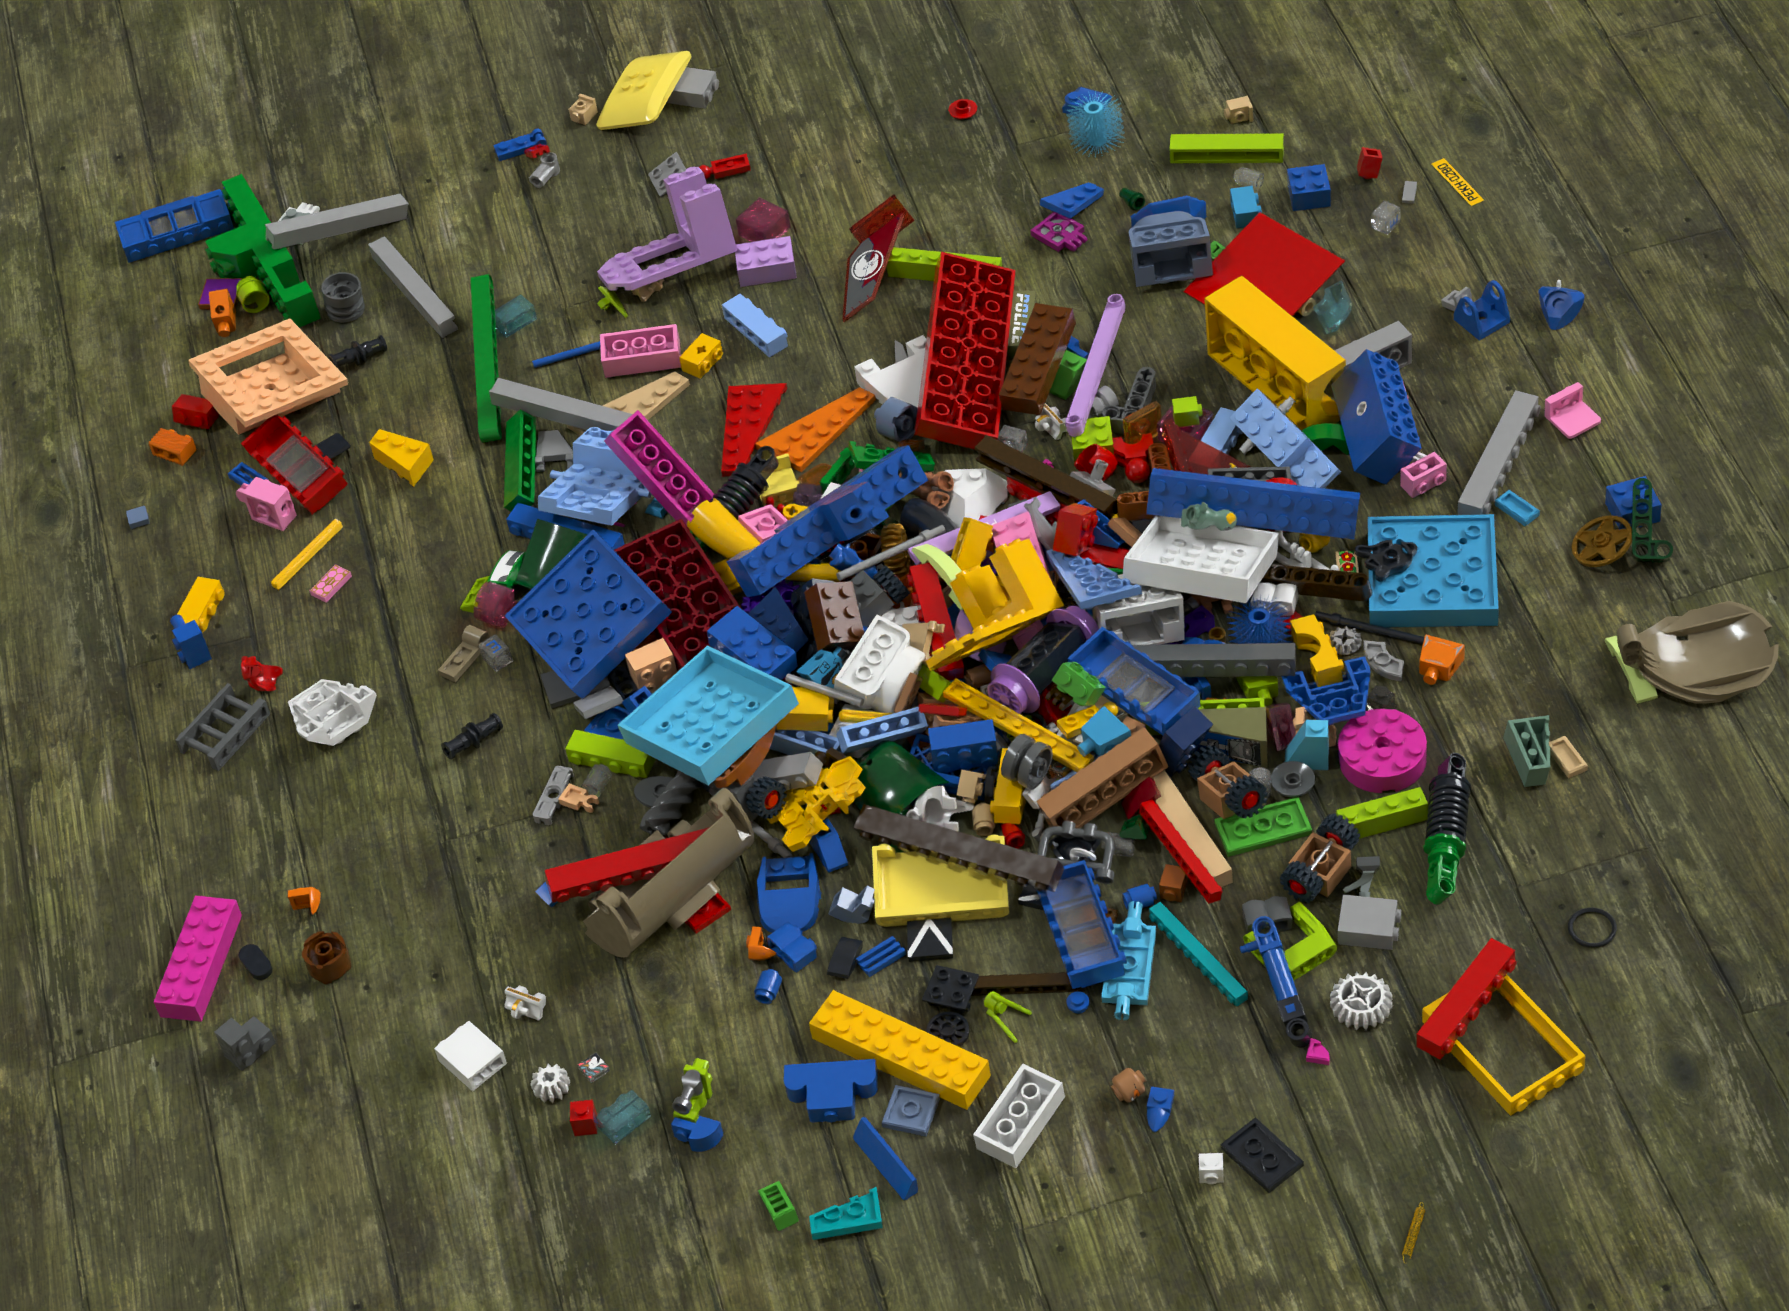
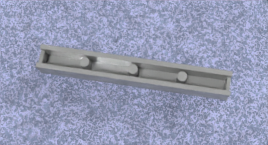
[265,194,409,250]
[368,236,458,338]
[489,378,632,431]

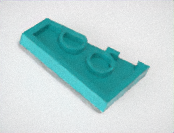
[809,1187,883,1240]

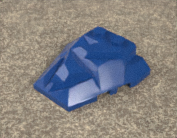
[1281,656,1371,726]

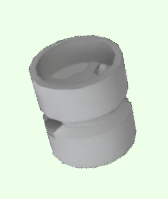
[1088,386,1119,418]

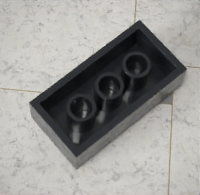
[791,578,834,669]

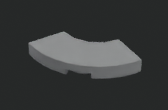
[1364,641,1404,681]

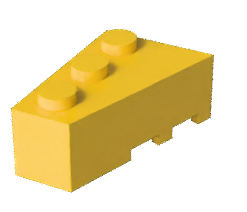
[369,429,434,487]
[990,748,1026,824]

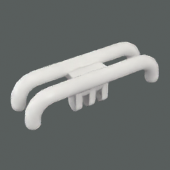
[1275,530,1339,571]

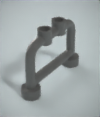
[1037,821,1114,884]

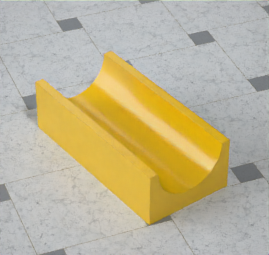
[1205,276,1346,431]

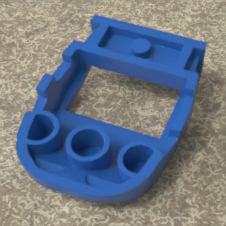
[757,853,821,933]

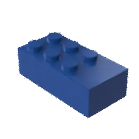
[707,606,798,680]

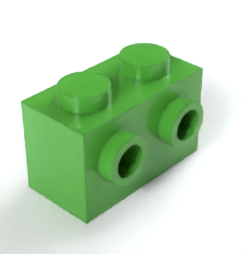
[1052,662,1106,706]

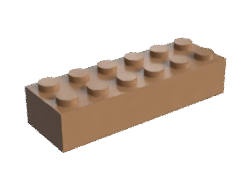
[1036,727,1168,828]

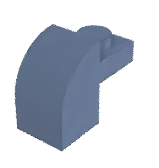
[829,886,875,924]

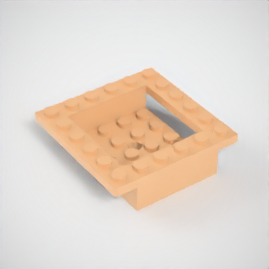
[189,319,348,435]

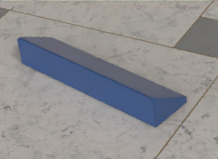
[853,1117,918,1200]

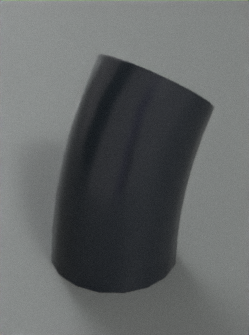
[900,498,957,538]

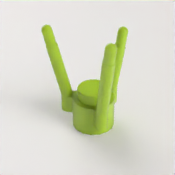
[984,991,1032,1043]

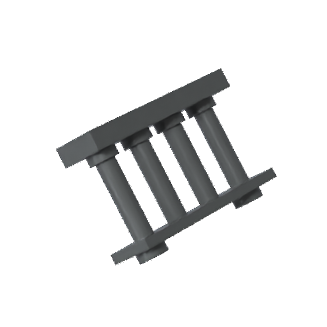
[175,683,270,771]

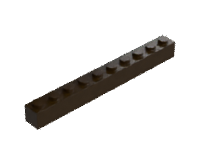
[971,972,1084,996]

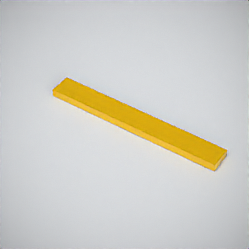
[943,678,1094,772]

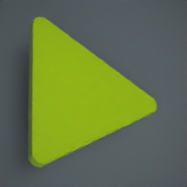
[597,286,628,318]

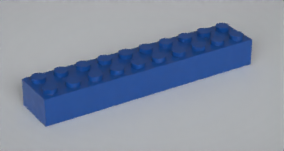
[1147,468,1360,539]

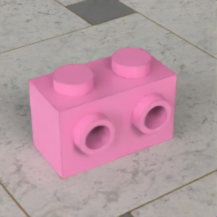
[1401,452,1447,498]

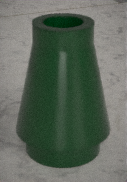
[1119,188,1145,210]

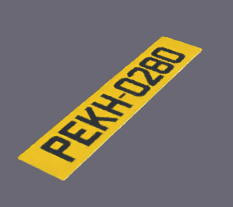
[1432,158,1484,206]

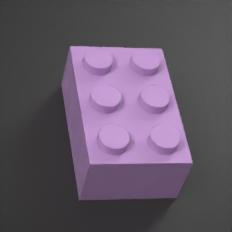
[735,236,797,287]

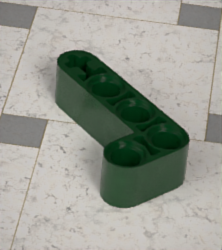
[1632,478,1673,562]

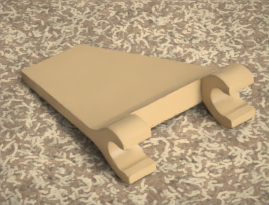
[902,621,945,665]

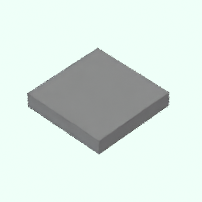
[573,687,623,719]

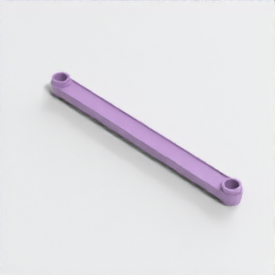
[1065,294,1125,437]

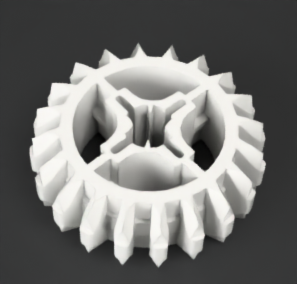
[1330,972,1392,1030]

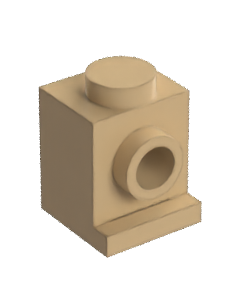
[569,94,598,125]
[1224,96,1253,124]
[957,770,986,803]

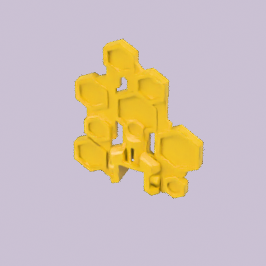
[767,756,866,852]

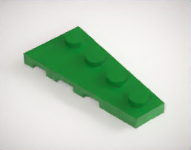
[848,441,935,472]

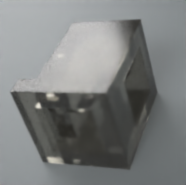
[1367,686,1397,711]

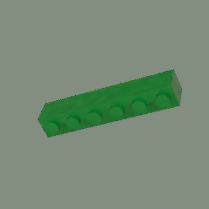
[504,409,536,512]

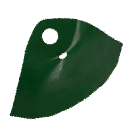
[515,519,588,589]

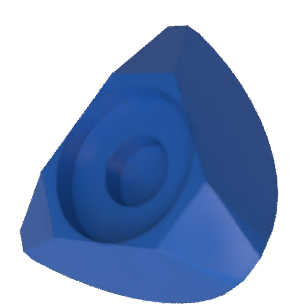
[1538,280,1584,330]

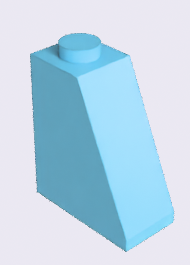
[1285,720,1329,770]

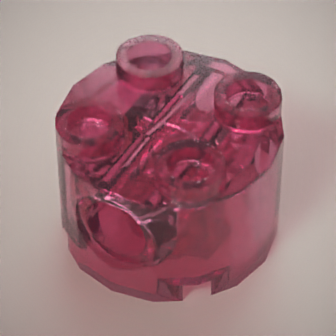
[474,581,517,628]

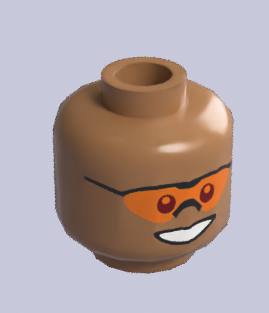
[1110,1068,1146,1103]

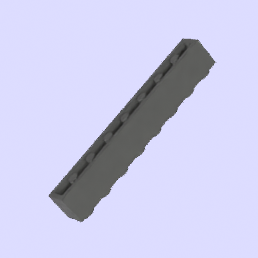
[1123,643,1296,678]

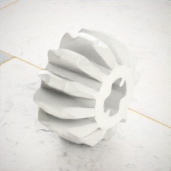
[531,1064,570,1103]

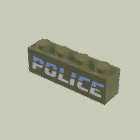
[1007,291,1040,360]

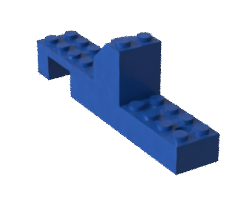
[726,445,928,597]

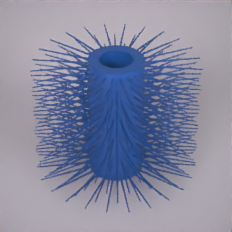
[1228,595,1291,644]

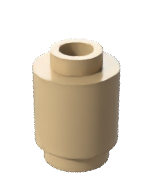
[972,803,995,836]

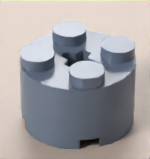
[874,397,918,442]

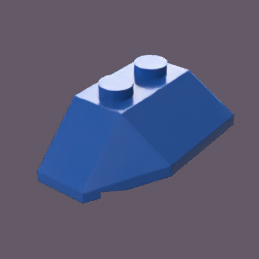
[1131,196,1207,228]

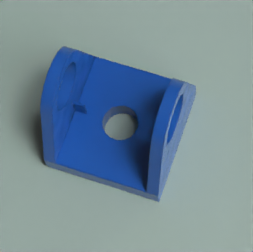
[1454,280,1510,341]

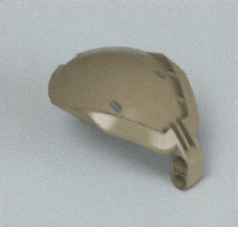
[1617,601,1779,704]

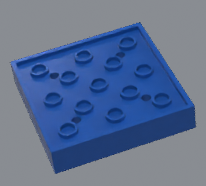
[505,530,672,699]

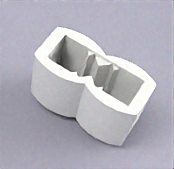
[1251,583,1299,616]

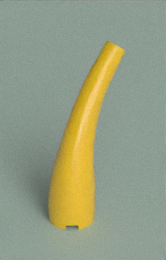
[687,498,840,582]

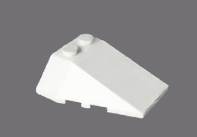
[288,679,377,746]

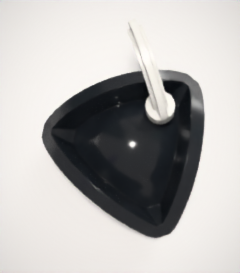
[1048,835,1101,862]

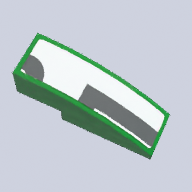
[488,550,526,595]

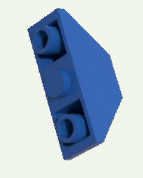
[809,818,848,873]

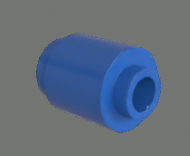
[1122,884,1157,910]
[754,969,782,1004]

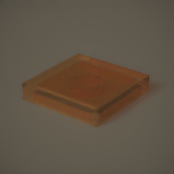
[1123,401,1163,444]

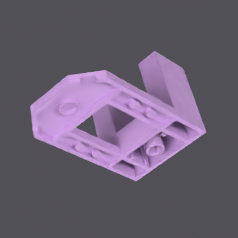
[597,167,737,290]

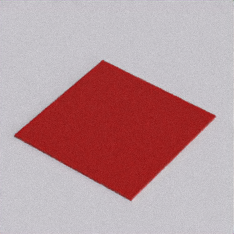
[1183,212,1345,316]

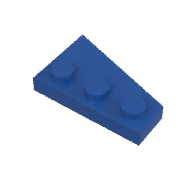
[1040,182,1104,219]

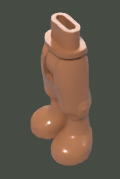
[899,471,954,509]

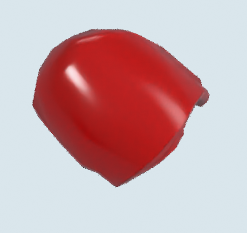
[1074,444,1118,482]

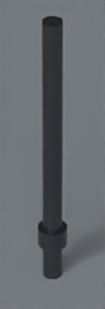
[1315,611,1425,645]

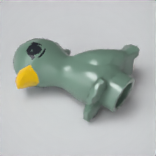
[1181,502,1237,531]

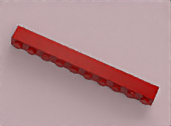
[1139,799,1223,904]

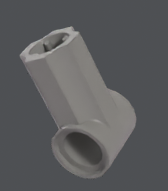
[529,152,560,188]

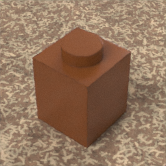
[1159,864,1188,902]

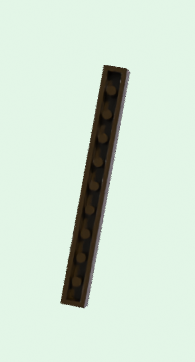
[854,804,1064,893]

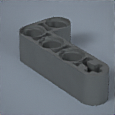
[1102,367,1156,436]

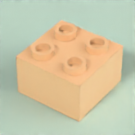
[625,638,677,693]

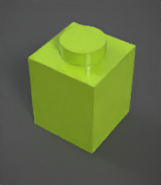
[1172,396,1203,428]

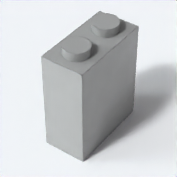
[666,67,719,109]
[1338,895,1402,950]

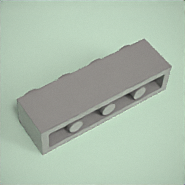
[752,752,823,791]

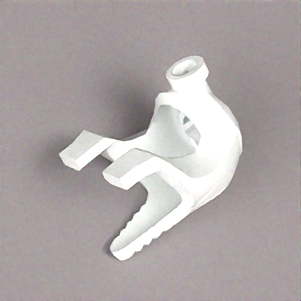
[906,786,974,832]

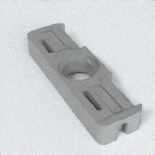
[533,766,574,825]

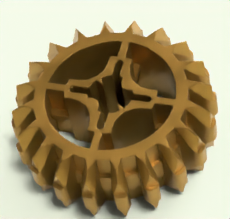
[881,523,911,578]

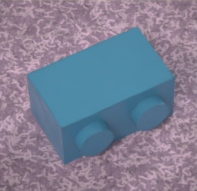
[1230,186,1262,228]

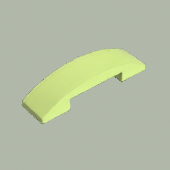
[911,544,963,610]
[1605,636,1658,704]

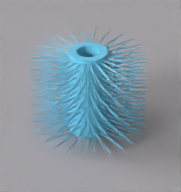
[1066,91,1125,157]

